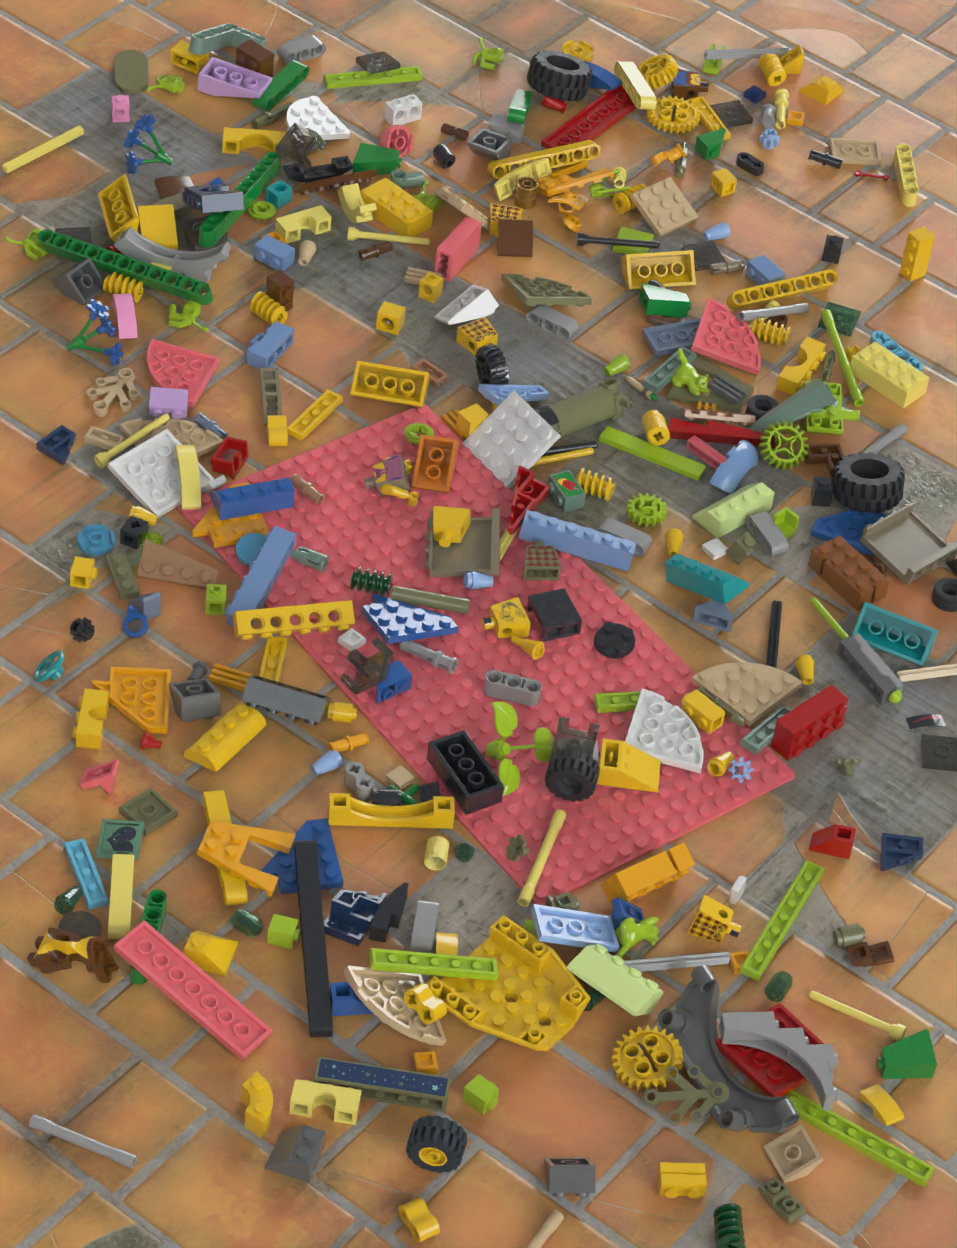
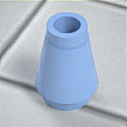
[704,222,730,241]
[463,571,493,590]
[311,750,343,776]

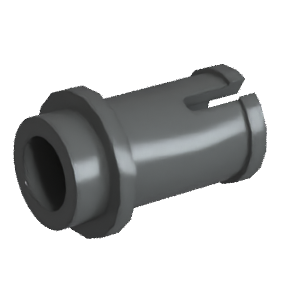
[187,661,208,681]

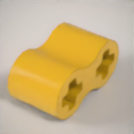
[267,415,288,447]
[404,983,447,1024]
[398,1197,440,1243]

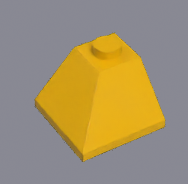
[799,75,844,105]
[184,930,239,976]

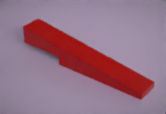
[668,417,776,448]

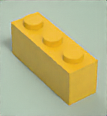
[899,226,935,282]

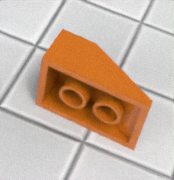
[412,435,459,493]

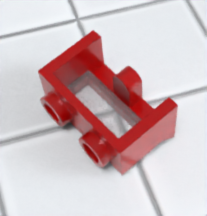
[210,436,249,480]

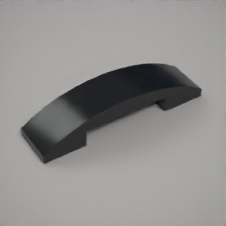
[283,156,353,183]

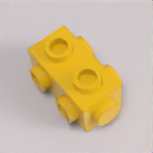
[681,689,725,734]

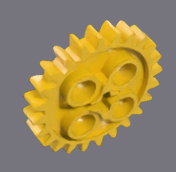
[647,95,700,134]
[612,1025,684,1092]

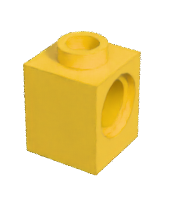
[710,168,737,197]
[418,272,444,303]

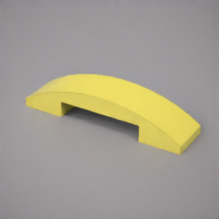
[494,158,552,201]
[175,445,201,509]

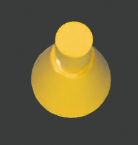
[511,635,545,660]

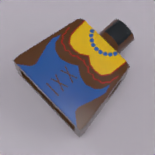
[672,69,709,100]

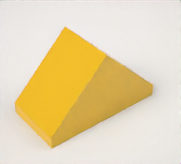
[779,44,804,74]

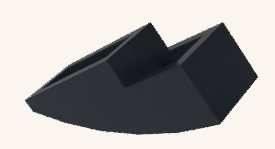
[369,882,409,943]

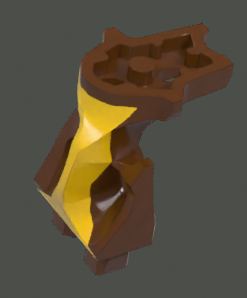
[27,927,119,983]

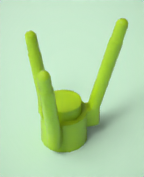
[589,169,631,199]

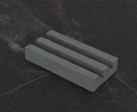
[708,374,747,405]

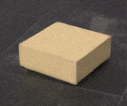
[385,765,415,790]

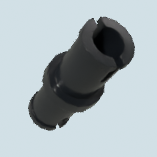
[808,149,843,169]

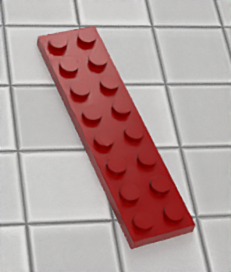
[541,85,636,157]

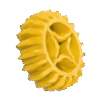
[637,53,678,90]

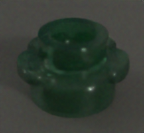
[454,843,475,862]

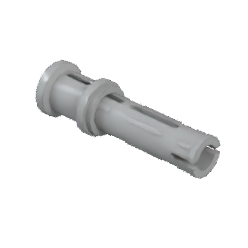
[400,641,459,675]

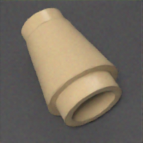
[298,240,316,266]

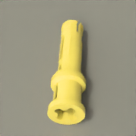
[774,89,789,129]
[612,167,627,189]

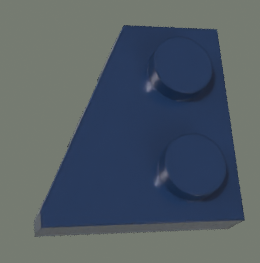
[36,425,76,465]
[880,833,923,871]

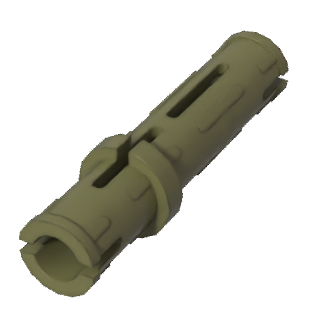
[251,102,293,129]

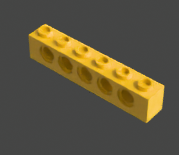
[232,600,355,640]

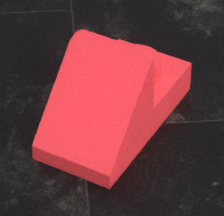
[79,759,120,794]

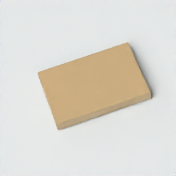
[829,138,882,166]

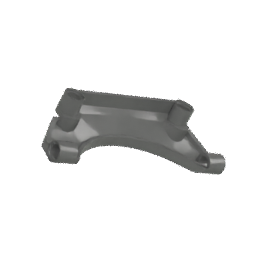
[658,965,800,1133]

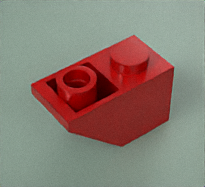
[809,824,856,859]

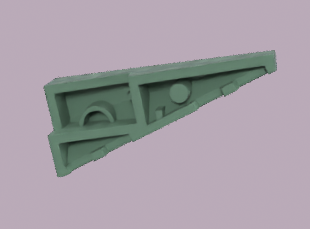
[745,379,838,433]

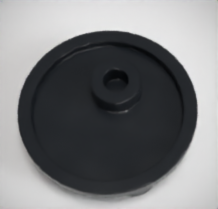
[594,622,635,659]

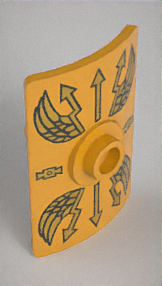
[547,191,588,215]

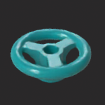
[33,650,65,682]

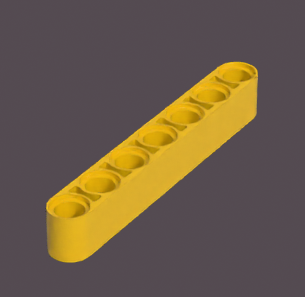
[487,140,602,180]
[726,269,838,310]
[202,789,248,906]

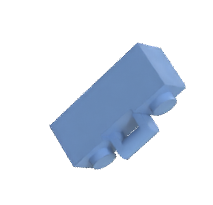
[246,321,294,370]

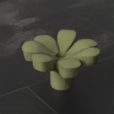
[834,758,861,776]
[506,834,529,861]

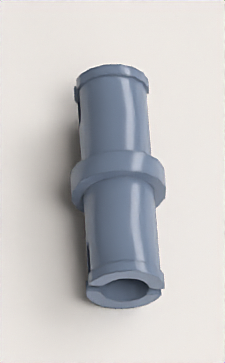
[194,412,228,440]

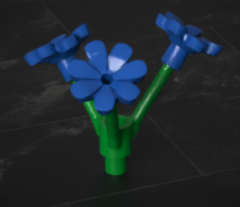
[124,114,173,174]
[67,299,123,366]

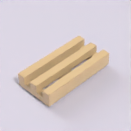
[404,267,442,285]
[84,426,126,450]

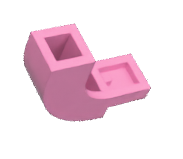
[111,293,138,339]

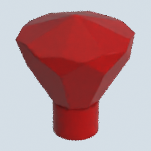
[140,731,162,750]

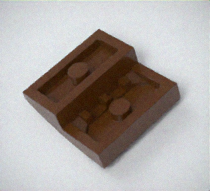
[154,176,194,200]
[497,219,533,257]

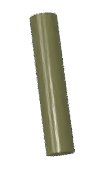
[391,586,470,614]

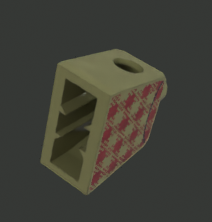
[523,540,561,581]

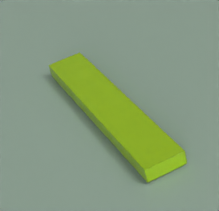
[323,66,423,89]
[599,426,707,481]
[369,948,498,981]

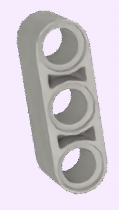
[277,36,326,65]
[526,304,579,340]
[746,511,789,557]
[596,518,653,557]
[483,670,542,706]
[410,900,439,953]

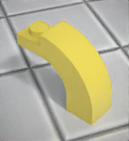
[337,183,377,224]

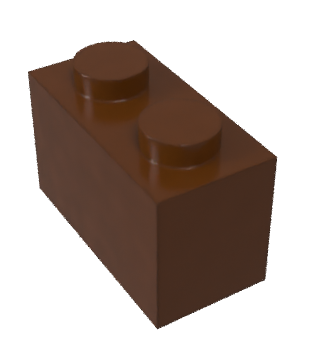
[266,270,294,311]

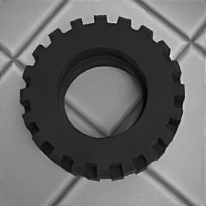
[527,50,592,101]
[833,452,905,513]

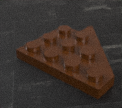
[293,169,377,195]

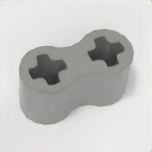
[344,762,374,803]

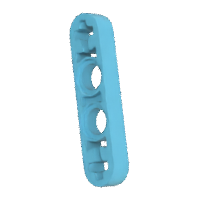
[870,331,923,372]

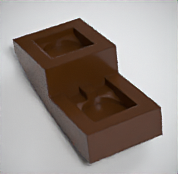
[846,941,894,967]

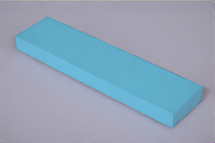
[64,838,109,910]

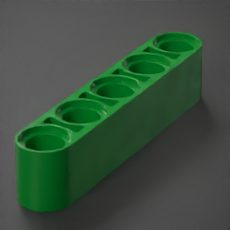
[252,60,309,112]
[507,89,533,125]
[130,889,167,984]

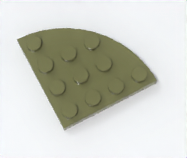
[501,273,592,307]

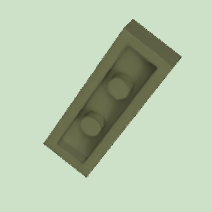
[105,552,140,600]

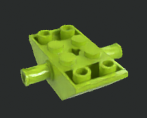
[803,380,860,436]

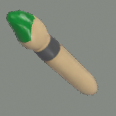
[625,376,658,401]

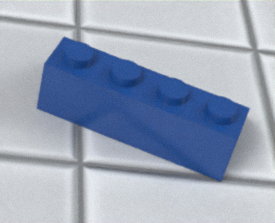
[209,478,295,520]

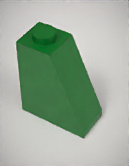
[352,143,402,175]
[639,283,691,317]
[876,1029,937,1079]

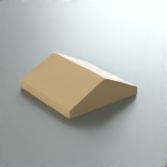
[763,1123,823,1183]

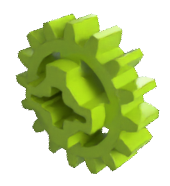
[626,493,668,527]

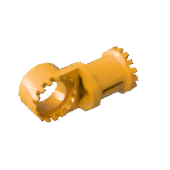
[650,143,686,167]

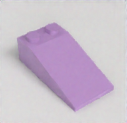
[197,57,273,98]

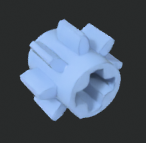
[759,129,780,150]
[728,757,755,783]

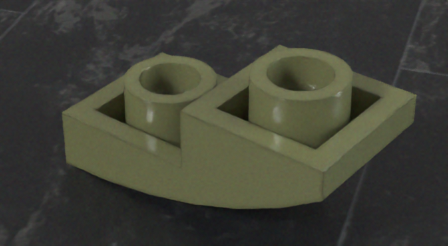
[758,1177,806,1224]

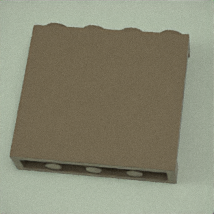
[860,501,957,585]
[425,508,501,577]

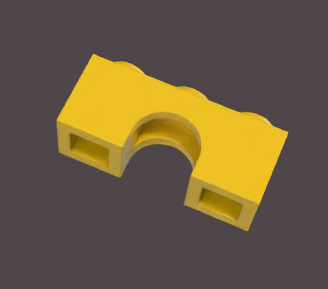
[72,689,109,749]

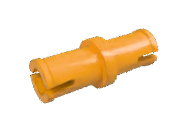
[327,732,369,752]

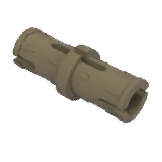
[709,259,745,275]

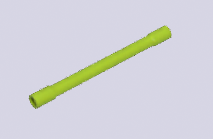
[821,309,865,407]

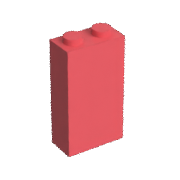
[434,216,482,282]

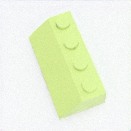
[692,482,775,538]
[566,944,663,1016]

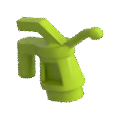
[473,37,505,71]
[147,74,185,94]
[413,181,442,212]
[5,228,48,261]
[169,301,209,332]

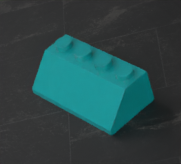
[664,554,750,604]
[852,602,940,666]

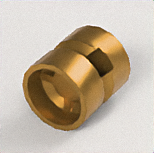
[514,177,538,209]

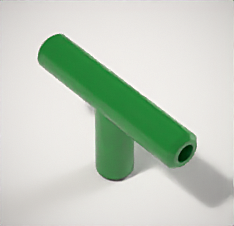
[386,783,419,805]

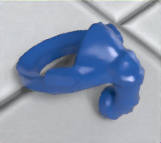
[123,605,148,638]

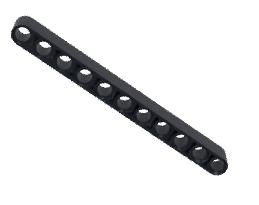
[294,840,333,1038]

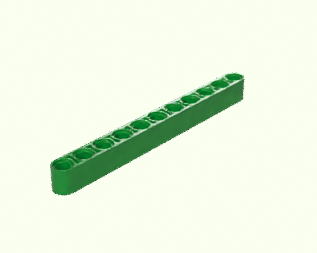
[199,152,281,248]
[37,229,214,305]

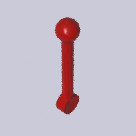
[854,170,889,181]

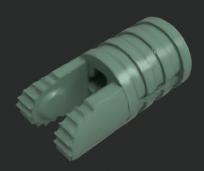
[291,547,329,572]

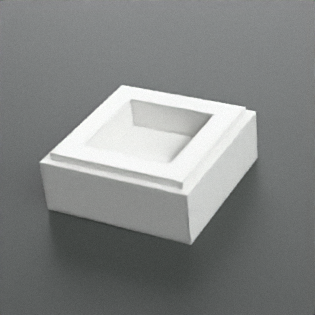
[203,475,227,493]
[702,538,728,560]
[338,628,366,652]
[729,875,747,905]

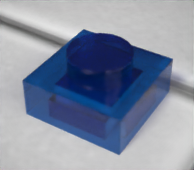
[743,85,767,104]

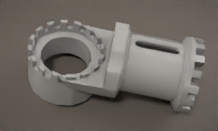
[759,103,776,130]

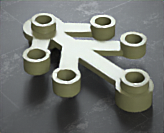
[643,1065,729,1125]

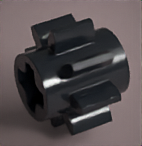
[70,617,95,642]

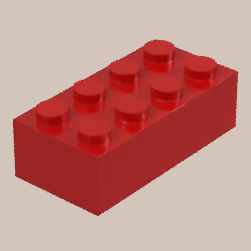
[771,684,849,761]

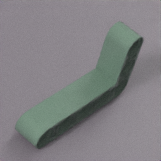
[188,23,266,55]

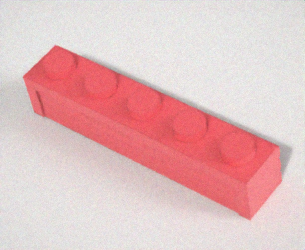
[686,436,727,470]

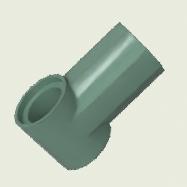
[390,170,425,190]

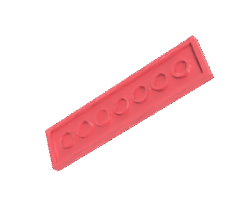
[113,920,273,1061]

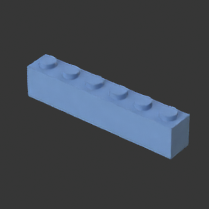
[519,510,637,571]
[225,526,296,627]

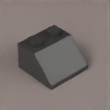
[467,128,512,161]
[54,257,104,306]
[169,678,221,722]
[265,1125,325,1183]
[544,1158,596,1197]

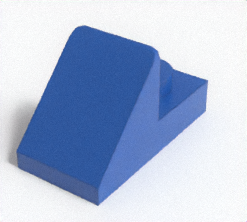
[610,897,644,930]

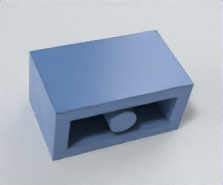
[254,235,295,271]
[746,255,786,293]

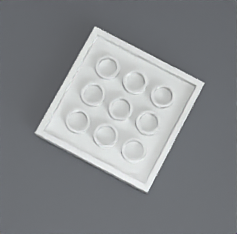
[462,391,561,488]
[108,429,215,518]

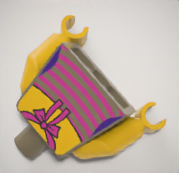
[364,454,419,507]

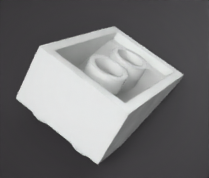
[434,284,499,325]

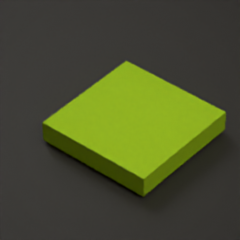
[613,227,654,255]

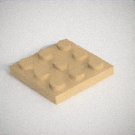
[630,177,699,238]

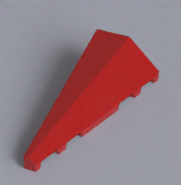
[507,466,551,535]

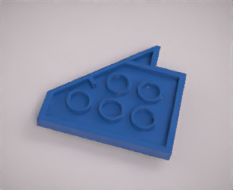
[811,510,888,557]
[361,594,458,644]
[261,818,344,894]

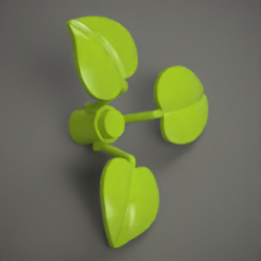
[486,702,555,796]

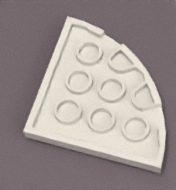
[285,96,351,141]
[625,689,704,773]

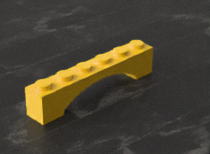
[328,793,455,829]

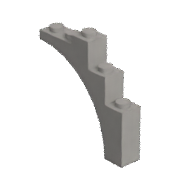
[114,227,232,283]
[719,1011,838,1111]

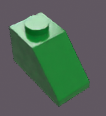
[695,128,726,160]

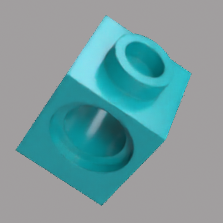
[265,180,292,210]

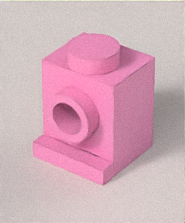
[111,95,130,122]

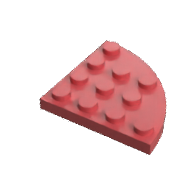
[691,298,761,375]
[147,339,220,408]

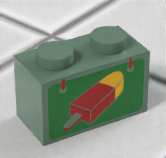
[547,470,586,513]

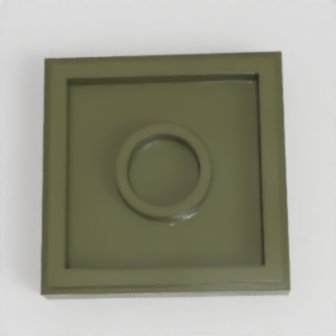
[119,788,178,837]

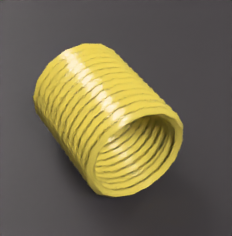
[424,836,450,870]

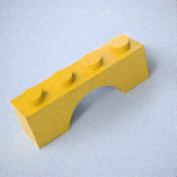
[222,127,291,158]
[776,337,827,395]

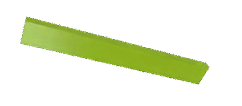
[739,860,825,981]
[782,1090,935,1187]

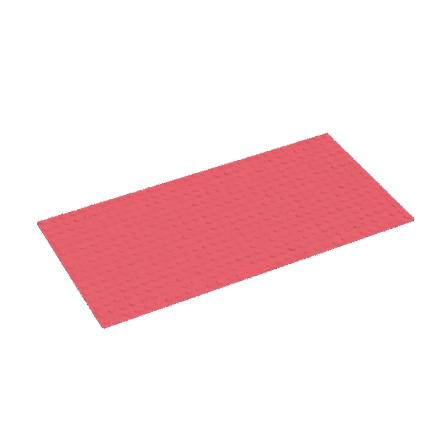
[178,404,795,906]

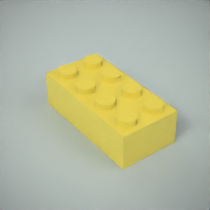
[850,342,930,409]

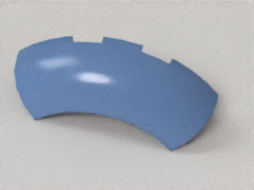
[710,440,759,494]

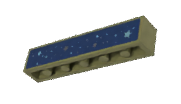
[314,1057,451,1112]

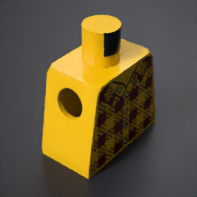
[489,203,523,239]
[456,317,498,355]
[687,895,741,943]

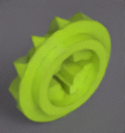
[248,201,276,222]
[404,423,434,445]

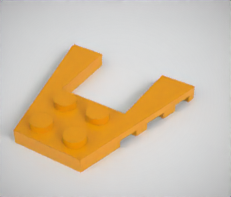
[536,161,614,197]
[197,821,296,897]

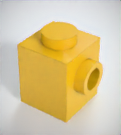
[70,556,98,589]

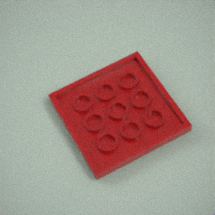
[715,1003,839,1097]

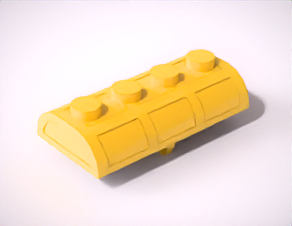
[184,703,266,772]

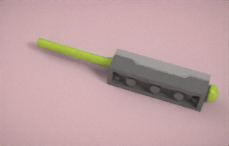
[810,597,903,705]

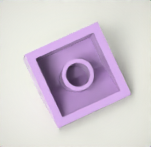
[149,387,188,419]

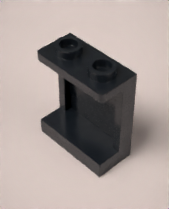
[527,588,582,642]

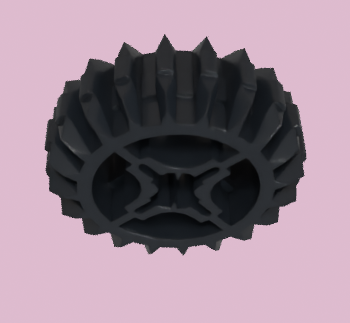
[475,345,509,385]

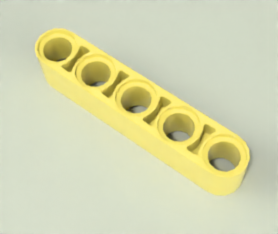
[614,61,657,110]
[893,143,919,207]
[108,854,134,940]

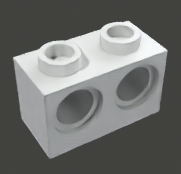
[384,94,422,125]

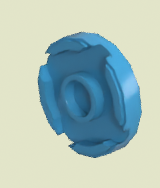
[77,524,115,556]
[235,533,266,567]

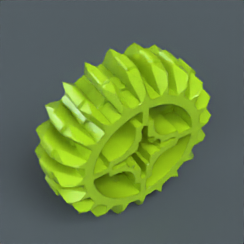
[759,421,809,471]

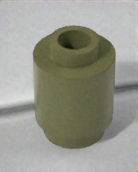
[833,923,866,948]

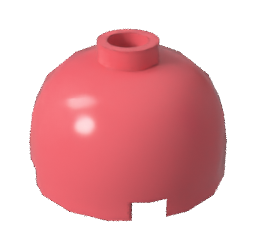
[379,125,413,159]

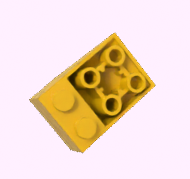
[597,738,661,793]

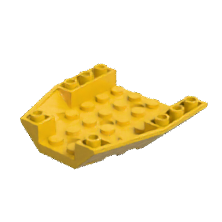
[426,915,590,1051]

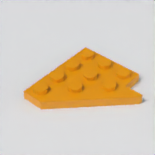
[192,482,269,548]
[92,667,171,734]

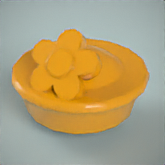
[563,214,581,232]

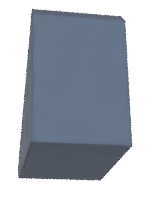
[129,592,161,620]
[693,600,733,632]

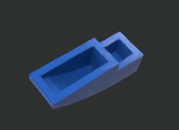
[585,61,622,90]

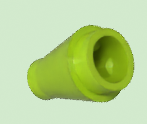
[603,354,631,377]

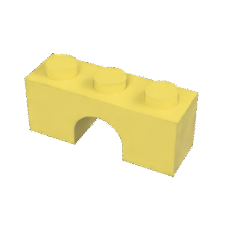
[275,205,332,244]
[289,1079,362,1125]

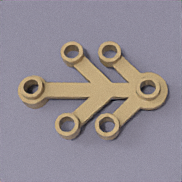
[87,368,140,417]

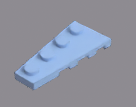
[478,384,549,405]

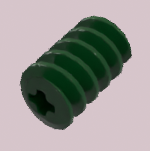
[350,566,393,598]
[713,1203,745,1248]

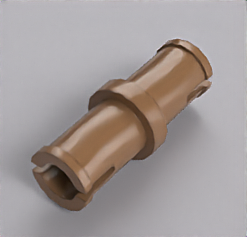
[290,474,325,505]

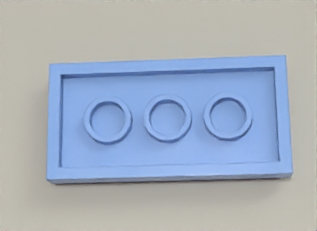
[531,904,619,953]

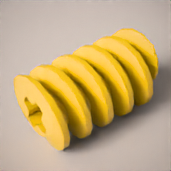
[759,54,787,87]
[613,183,647,214]
[103,272,143,303]
[250,291,288,326]
[752,317,791,347]
[642,410,670,446]
[576,467,616,501]

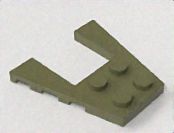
[667,355,754,413]

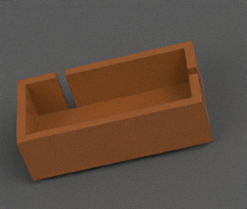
[808,535,889,611]

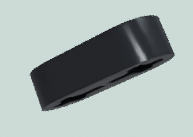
[736,152,765,176]

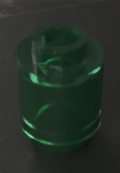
[230,909,263,938]
[764,971,792,1002]

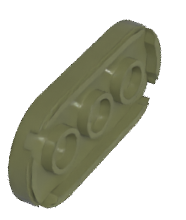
[115,50,149,94]

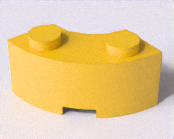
[241,1071,273,1139]

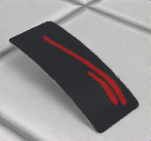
[906,714,946,730]

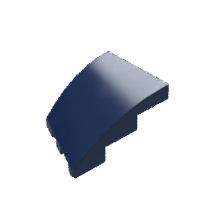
[324,889,387,946]

